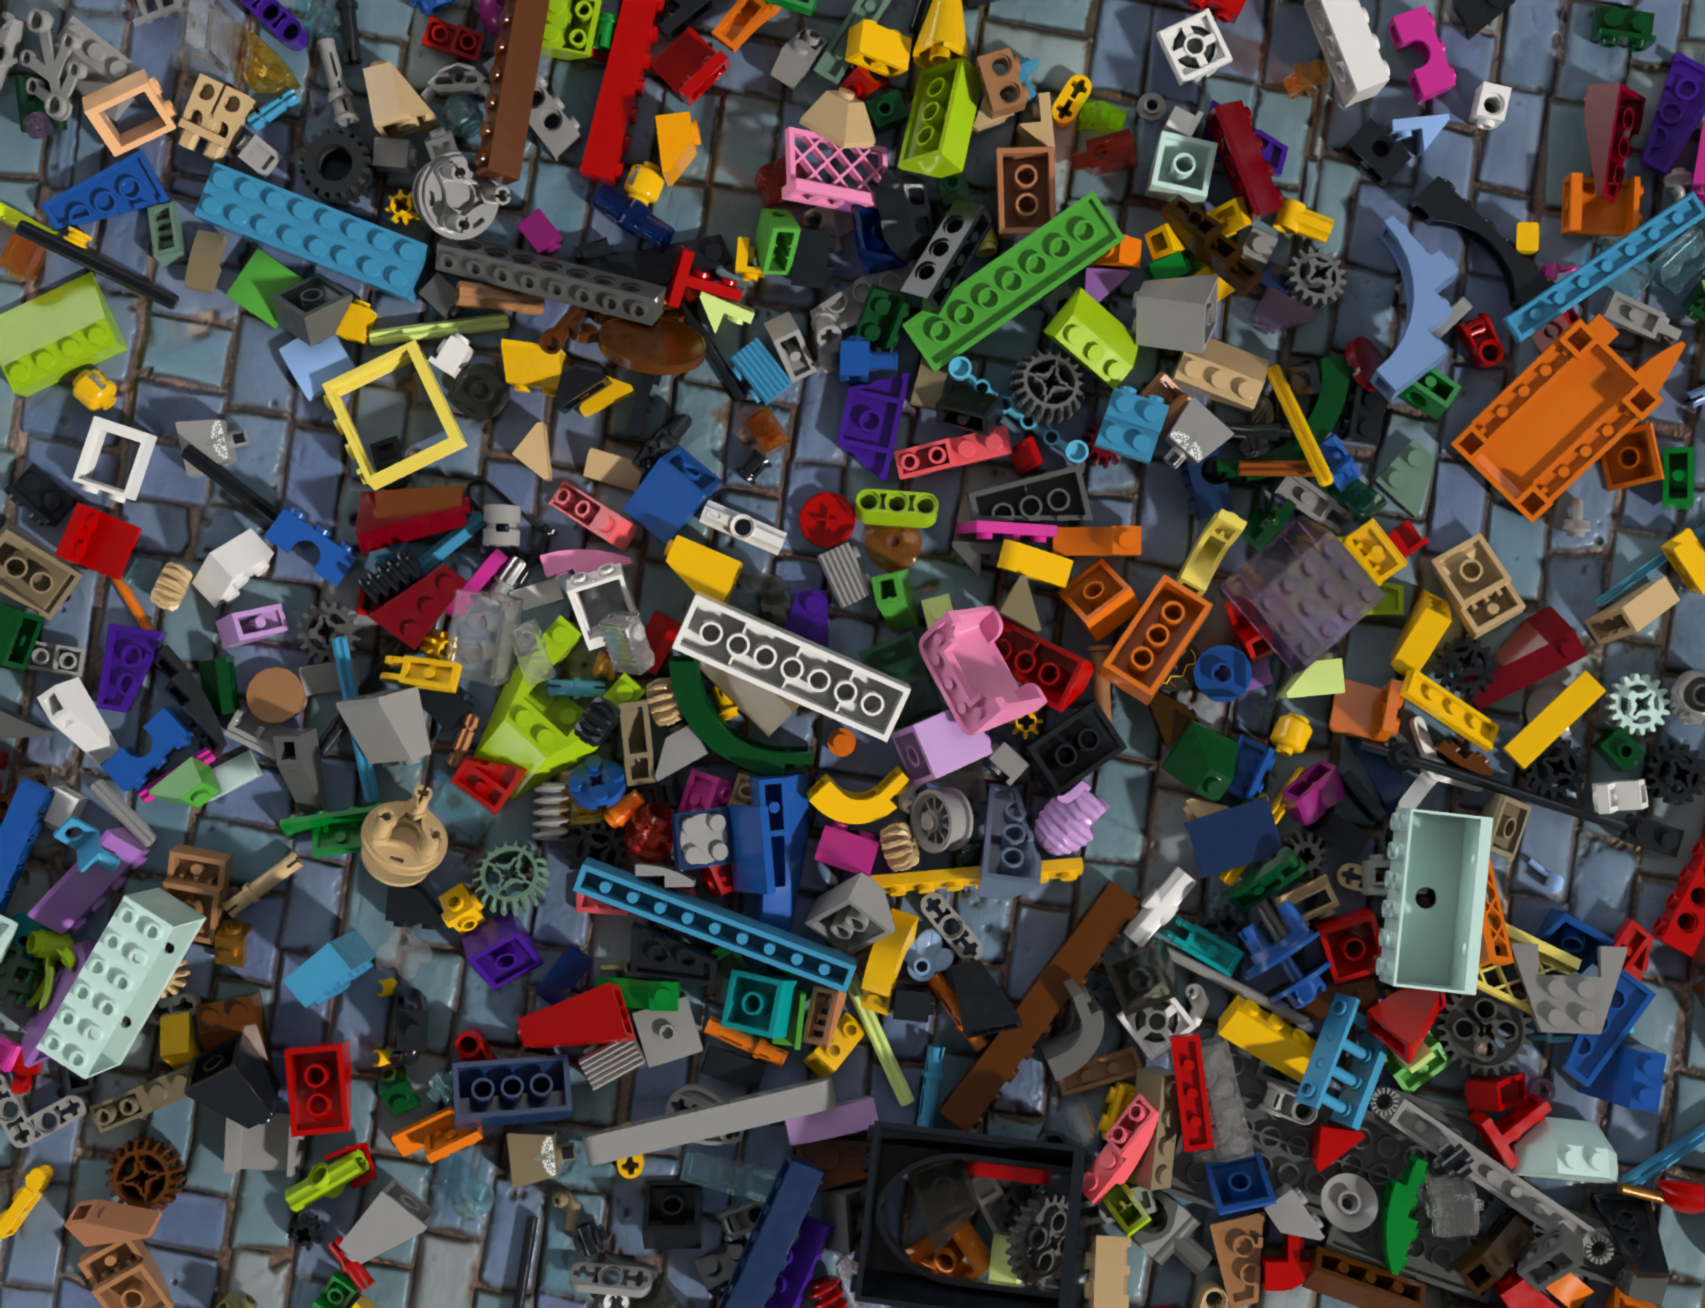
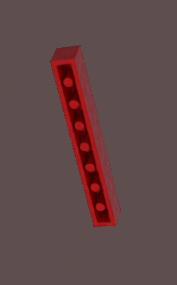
[580,0,667,187]

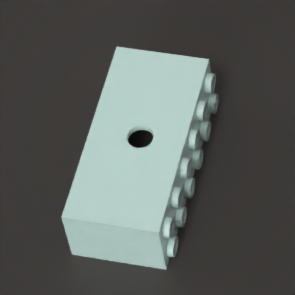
[1376,807,1493,995]
[36,887,207,1079]

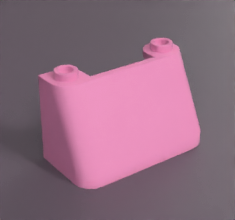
[919,605,1048,735]

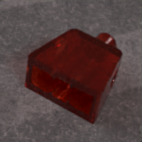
[1071,128,1138,176]
[754,156,812,207]

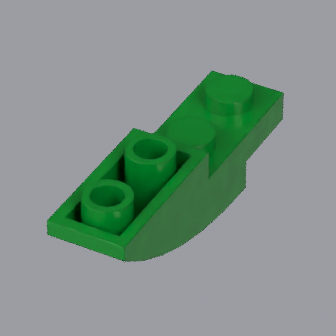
[1380,1153,1428,1276]

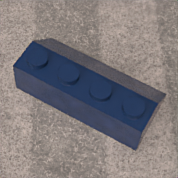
[452,1054,573,1129]

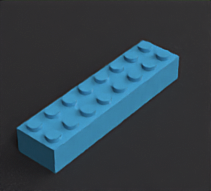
[194,162,434,304]

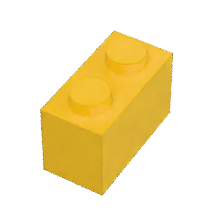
[845,19,912,79]

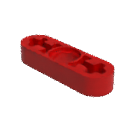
[967,1160,1052,1185]

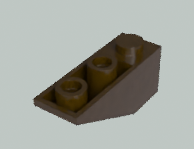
[1449,1211,1536,1296]

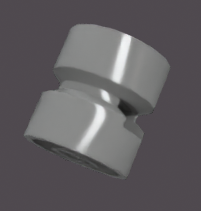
[482,504,521,547]

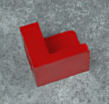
[1386,520,1430,558]

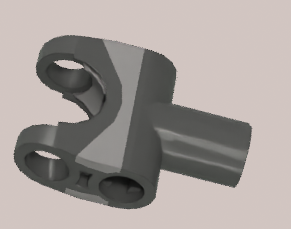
[1132,1189,1212,1275]

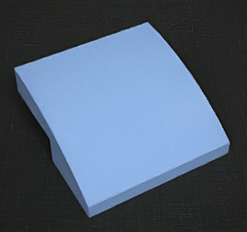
[279,334,356,401]

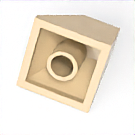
[799,87,876,148]

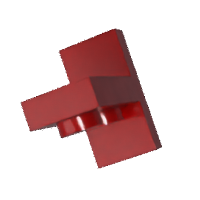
[665,245,743,308]
[1468,1093,1552,1170]

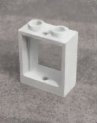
[72,416,157,504]
[566,563,643,651]

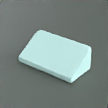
[208,750,263,802]

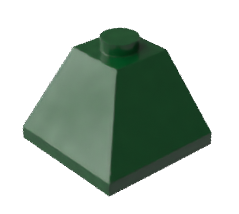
[1161,719,1239,803]

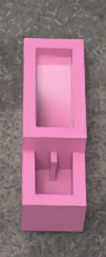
[540,549,634,579]

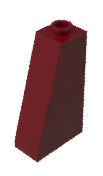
[355,485,472,553]

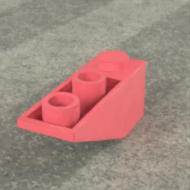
[548,480,639,552]

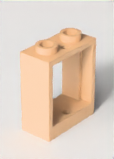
[82,69,177,157]

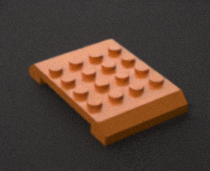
[1450,318,1664,523]

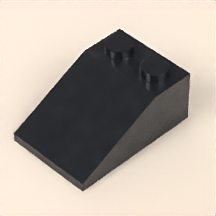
[1019,700,1127,797]

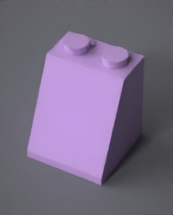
[891,709,993,786]

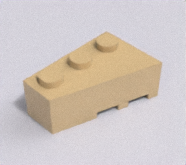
[1084,1235,1131,1308]

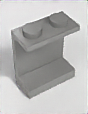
[223,1112,305,1177]

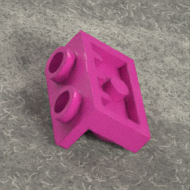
[677,768,733,812]

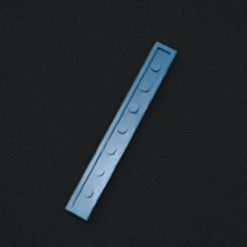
[1501,191,1705,344]

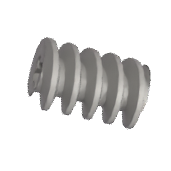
[532,782,570,841]

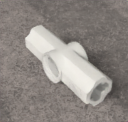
[699,499,787,556]
[1122,866,1197,948]

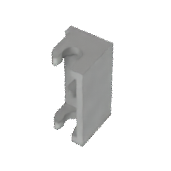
[224,706,290,760]

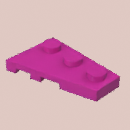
[956,520,1057,543]

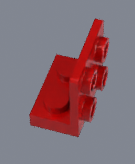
[651,27,730,107]
[55,502,142,580]

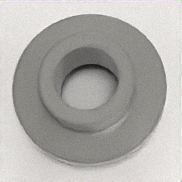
[1137,92,1166,122]

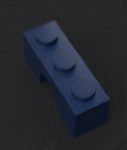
[1180,448,1234,521]

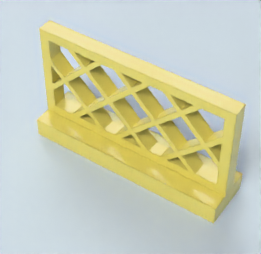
[1477,914,1582,1015]

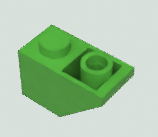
[871,569,920,630]

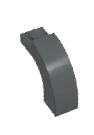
[1038,978,1104,1082]

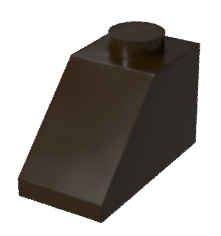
[1147,692,1199,745]

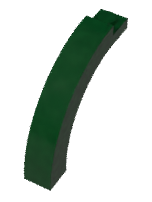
[1212,356,1350,483]
[669,656,814,775]

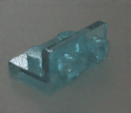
[1652,225,1705,296]

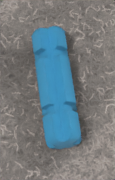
[246,88,300,131]

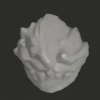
[1666,670,1705,726]

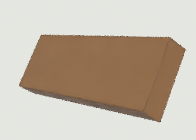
[1057,1045,1143,1097]

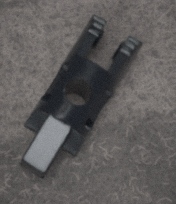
[632,414,692,474]

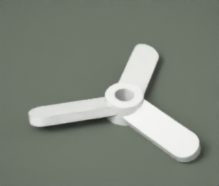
[1398,716,1484,809]

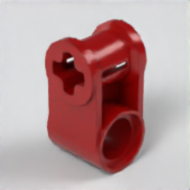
[1456,312,1504,370]
[455,1027,497,1062]

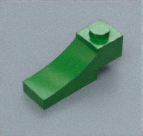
[595,976,680,1011]

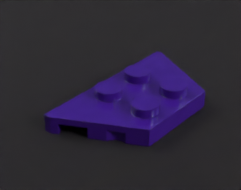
[837,373,910,482]

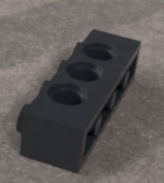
[900,199,994,315]

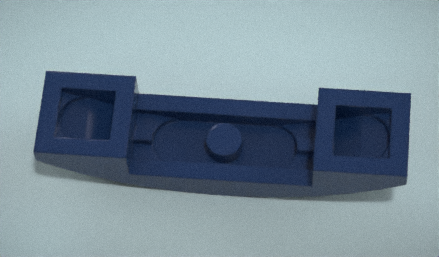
[1343,734,1419,819]

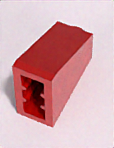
[1367,987,1440,1064]

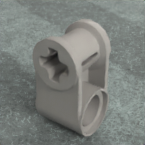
[1258,1080,1318,1125]

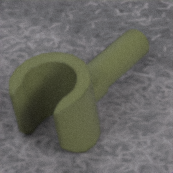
[600,957,631,975]

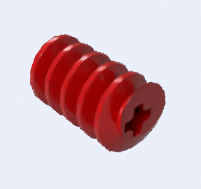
[805,1275,849,1308]

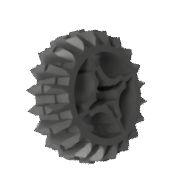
[1009,348,1087,425]

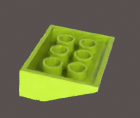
[0,272,129,397]

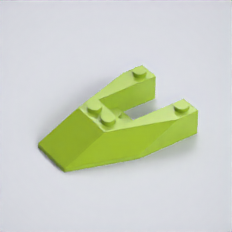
[473,615,646,799]

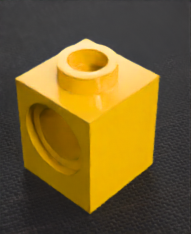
[335,299,377,346]

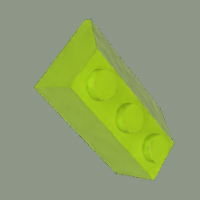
[1043,287,1139,389]

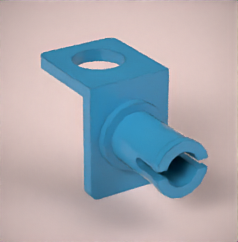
[53,816,120,873]

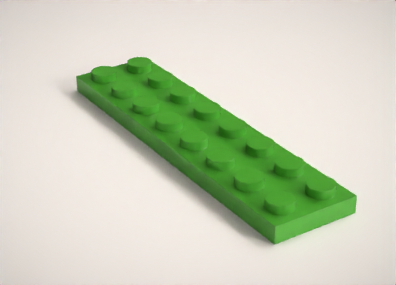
[902,191,1125,372]

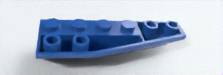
[750,772,810,933]

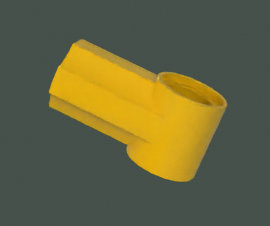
[1272,198,1334,244]

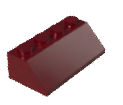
[1205,100,1284,223]

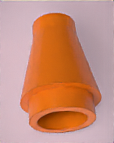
[602,789,645,829]

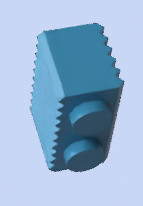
[730,338,793,406]

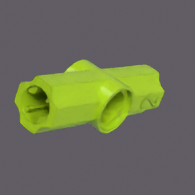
[285,1149,369,1212]

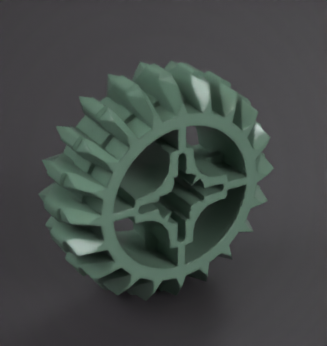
[471,839,550,917]

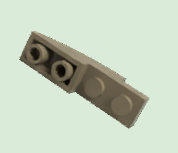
[89,1064,191,1134]

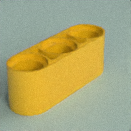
[996,539,1073,589]

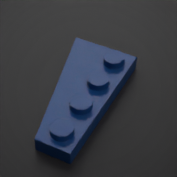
[41,150,172,231]

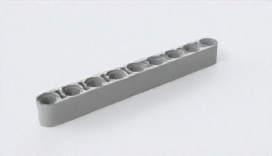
[582,1077,838,1166]

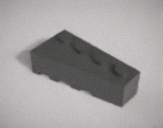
[965,464,1093,521]

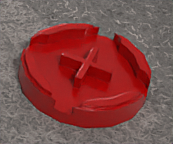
[799,492,856,549]

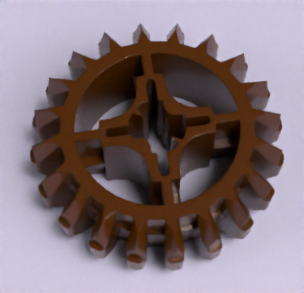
[105,1136,186,1211]

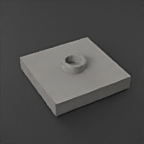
[632,995,704,1068]

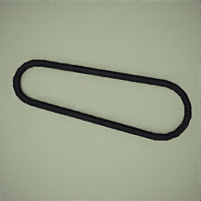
[465,478,550,561]

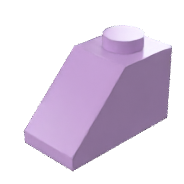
[215,603,289,649]

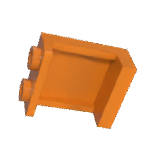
[1561,172,1644,238]

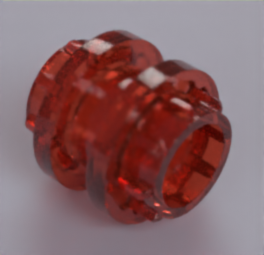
[624,802,675,864]

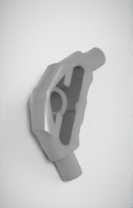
[420,62,490,103]

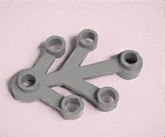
[19,8,87,121]

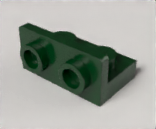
[1590,5,1656,52]
[852,284,909,352]
[1240,498,1297,551]

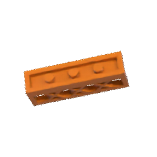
[1479,857,1514,968]

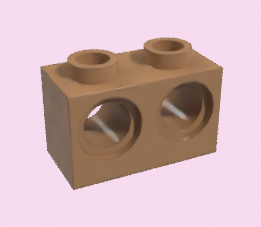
[975,47,1030,119]

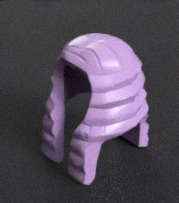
[1034,779,1110,856]

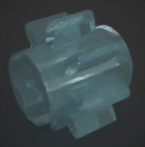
[426,1068,452,1104]

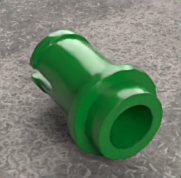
[593,12,617,52]

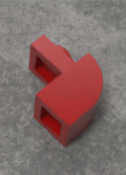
[1223,591,1278,663]
[1260,1233,1311,1291]

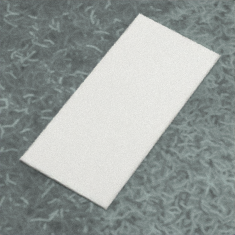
[509,577,564,613]

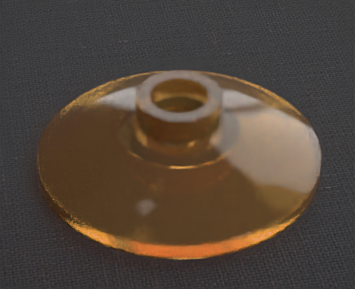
[865,525,922,571]

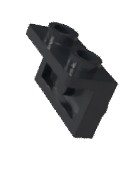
[694,1234,748,1297]

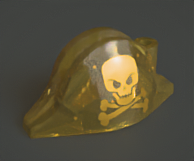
[241,33,300,94]

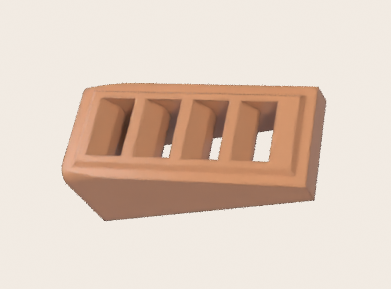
[802,985,847,1048]

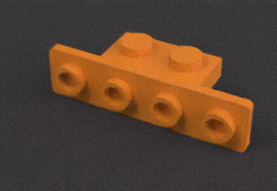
[391,1105,483,1163]

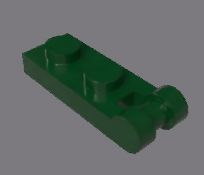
[1225,847,1307,914]

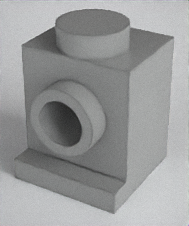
[986,741,1029,786]

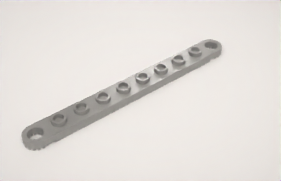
[1368,1086,1614,1265]

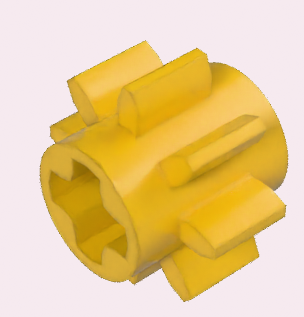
[385,189,420,227]
[420,629,457,661]
[1007,710,1043,739]

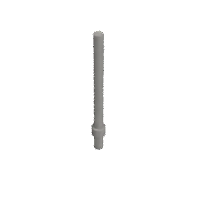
[1148,939,1309,1028]

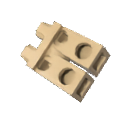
[178,73,258,163]

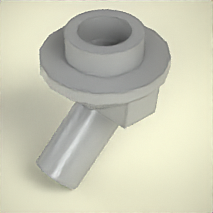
[1662,168,1693,203]
[1561,498,1591,537]

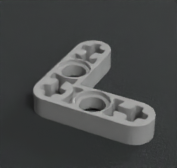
[0,1070,90,1148]

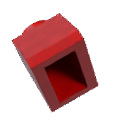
[1464,1072,1527,1112]

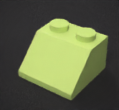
[1276,653,1345,698]

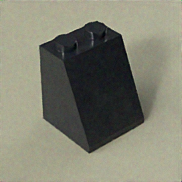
[184,1033,280,1129]

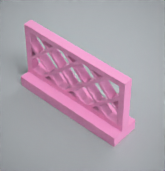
[781,127,888,218]

